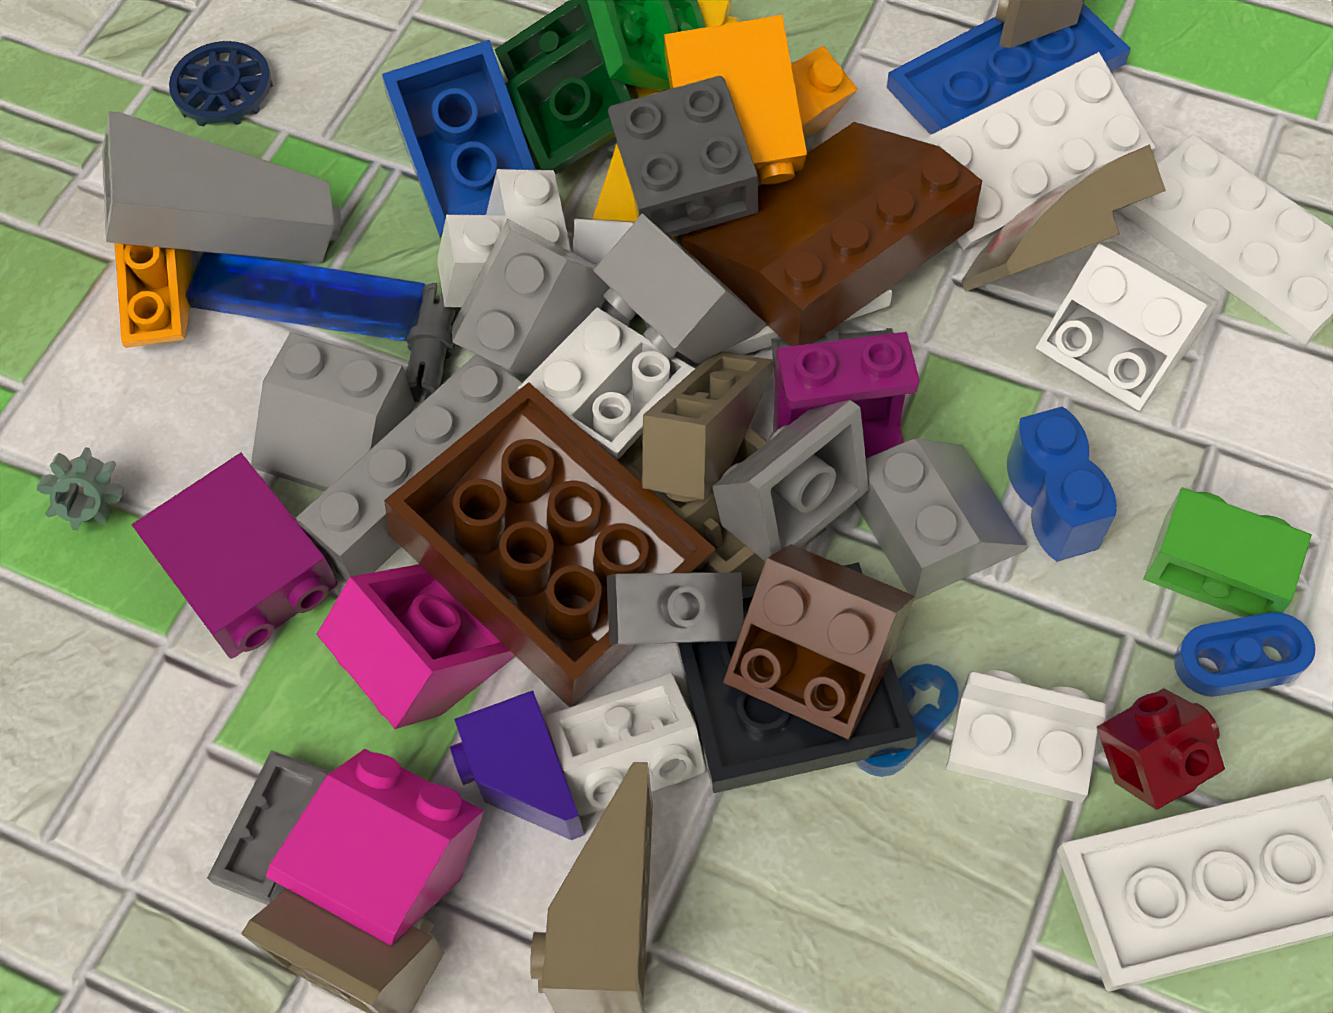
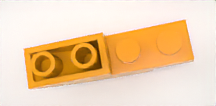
[114,243,191,348]

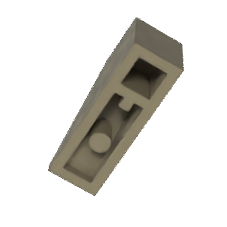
[642,352,774,502]

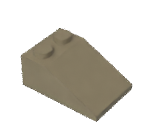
[530,762,653,1013]

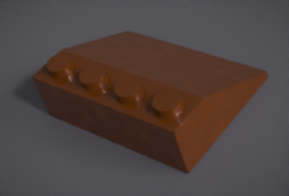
[681,122,983,346]
[384,382,716,707]

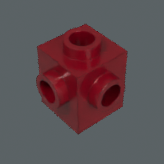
[1096,688,1225,810]

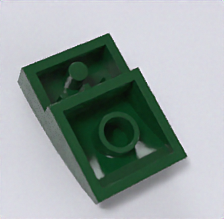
[494,0,639,174]

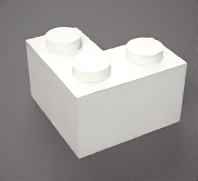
[437,169,571,307]

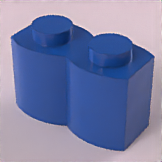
[1007,406,1117,562]

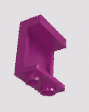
[773,332,920,459]
[131,452,338,659]

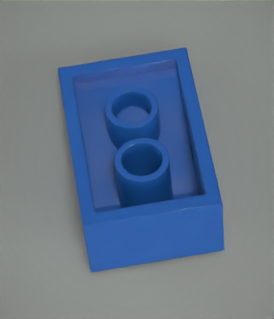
[382,40,536,237]

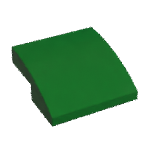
[587,0,706,91]

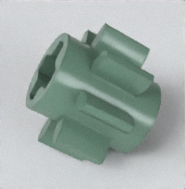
[37,447,124,530]

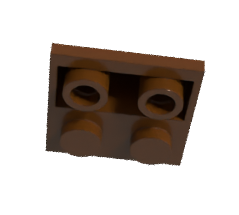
[723,544,915,740]

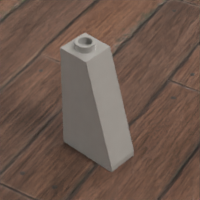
[102,111,341,263]

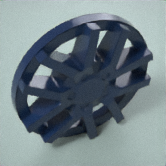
[169,41,273,127]

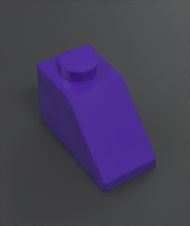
[450,690,584,840]

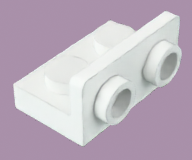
[945,670,1107,804]
[544,673,706,816]

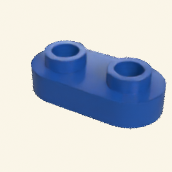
[1174,612,1316,697]

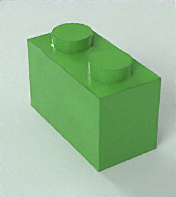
[1143,487,1312,617]

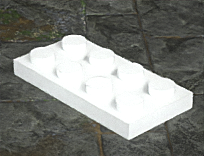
[920,52,1156,250]
[1117,133,1333,346]
[1057,778,1333,992]

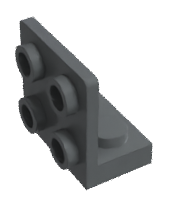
[608,76,759,237]

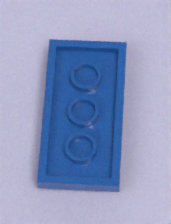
[886,4,1131,135]

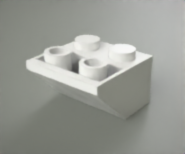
[1035,241,1219,411]
[518,307,695,460]

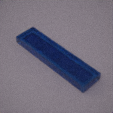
[185,252,426,342]

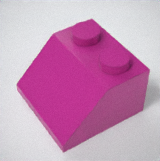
[316,564,515,729]
[266,748,484,946]

